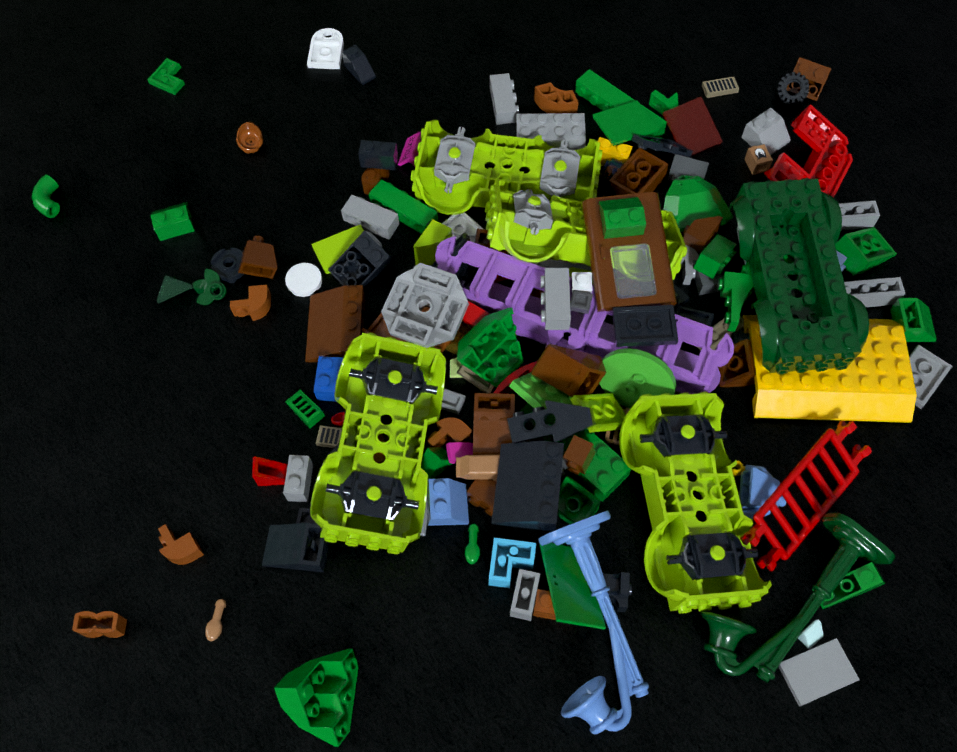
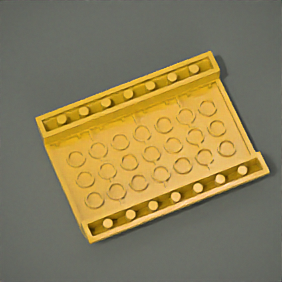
[743,315,917,423]

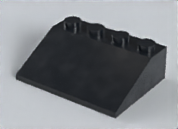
[491,441,564,531]

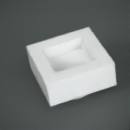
[571,272,592,293]

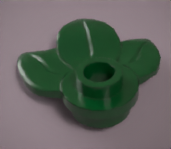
[192,269,227,305]

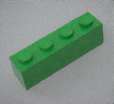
[369,179,439,234]

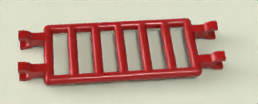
[740,420,872,571]

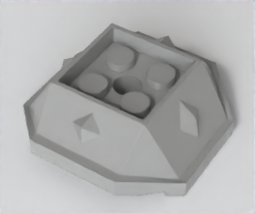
[381,263,469,348]

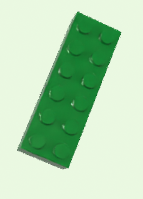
[519,403,631,502]

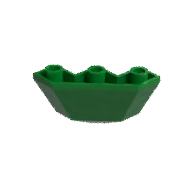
[663,175,733,232]
[274,649,358,747]

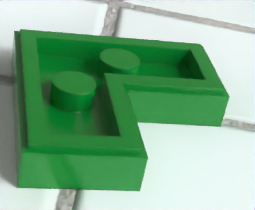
[147,58,185,95]

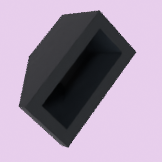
[342,44,376,85]

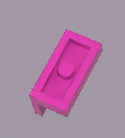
[398,132,422,167]

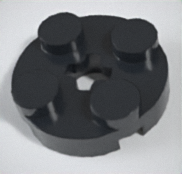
[211,248,244,283]

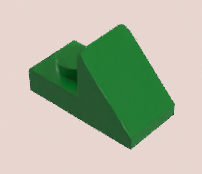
[649,90,679,123]

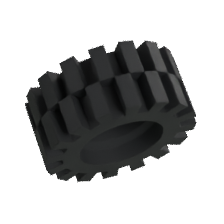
[778,72,809,105]

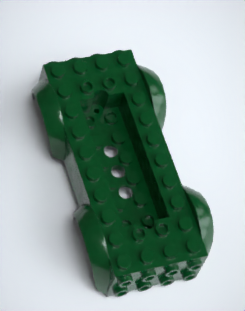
[729,178,869,375]

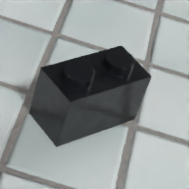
[358,140,398,170]

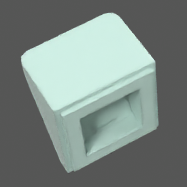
[798,619,823,649]

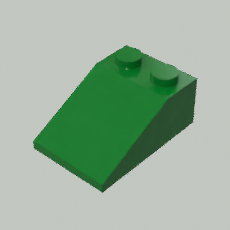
[835,227,897,276]

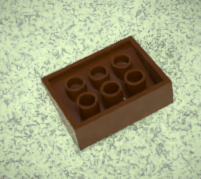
[305,285,365,362]

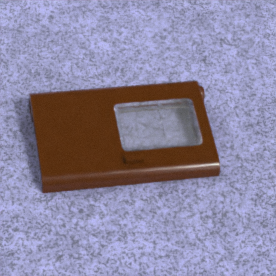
[582,192,677,312]

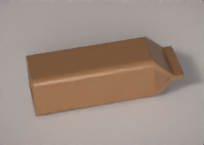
[456,455,500,480]

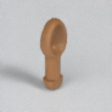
[205,599,226,641]

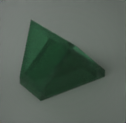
[157,273,193,304]

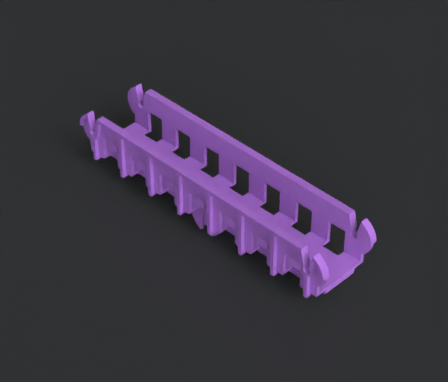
[435,236,734,394]

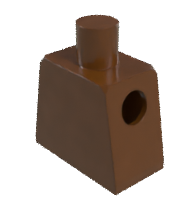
[238,236,277,279]

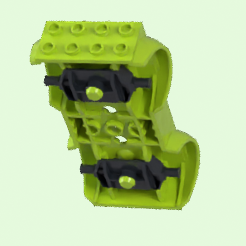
[310,333,446,554]
[619,392,771,614]

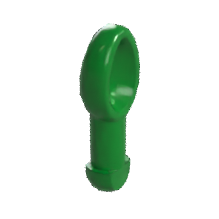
[465,524,480,564]

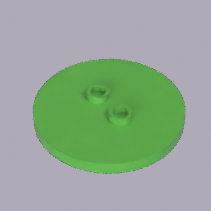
[599,348,676,408]

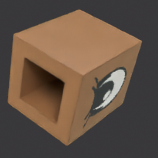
[745,144,773,175]

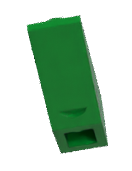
[812,562,885,609]

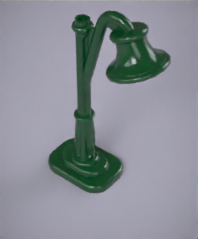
[701,513,895,683]

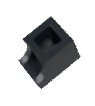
[603,572,632,612]

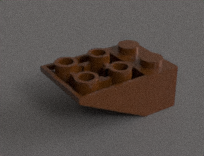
[531,344,606,397]
[473,393,515,455]

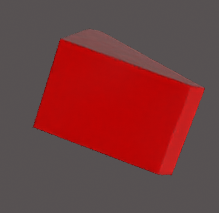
[252,456,288,486]

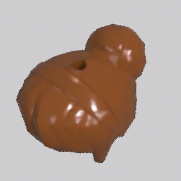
[236,121,263,154]

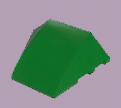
[457,307,524,388]

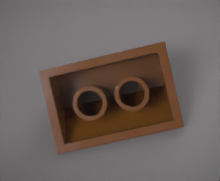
[609,148,668,195]

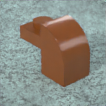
[230,285,271,321]
[427,417,473,448]
[158,524,204,565]

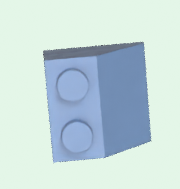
[427,478,469,526]

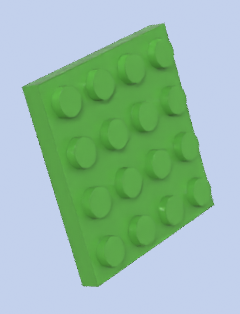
[509,372,576,438]

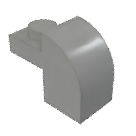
[680,245,699,285]

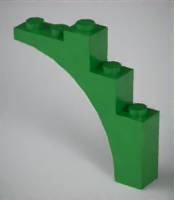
[718,255,794,332]

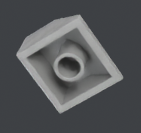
[742,108,791,155]

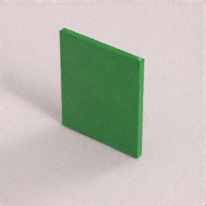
[592,100,659,146]

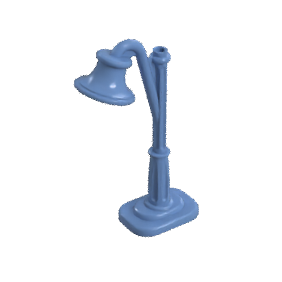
[538,510,649,734]

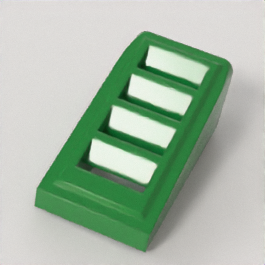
[285,390,325,428]

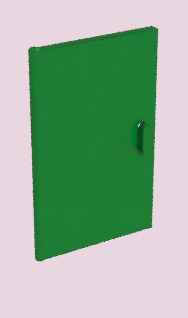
[539,543,606,630]

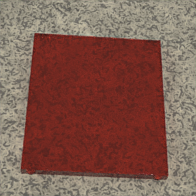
[662,97,723,157]

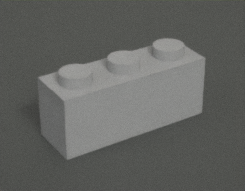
[490,73,519,125]
[341,195,399,240]
[540,268,571,330]

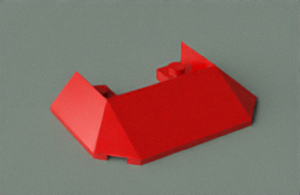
[764,104,853,198]

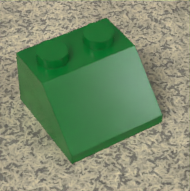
[599,197,646,239]
[151,202,195,241]

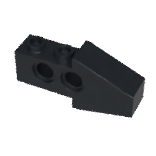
[507,401,596,443]

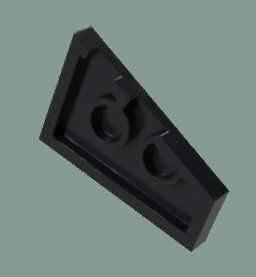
[632,134,693,157]

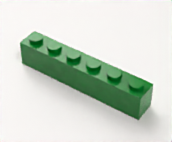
[575,69,667,137]

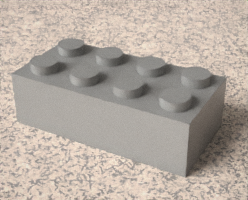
[516,113,586,150]

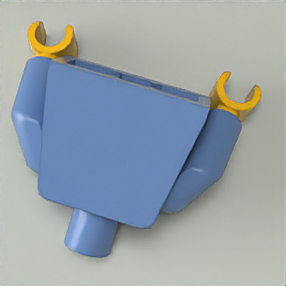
[732,461,787,519]

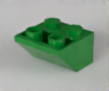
[890,298,936,342]

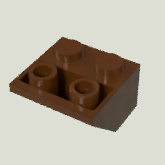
[786,57,831,101]

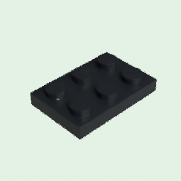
[612,305,678,347]

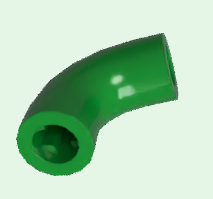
[32,174,60,218]

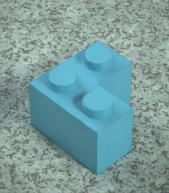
[489,538,536,588]

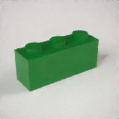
[693,234,737,279]

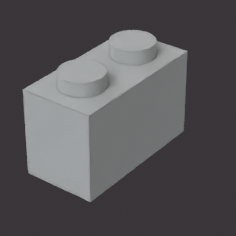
[283,455,313,502]
[510,569,540,621]

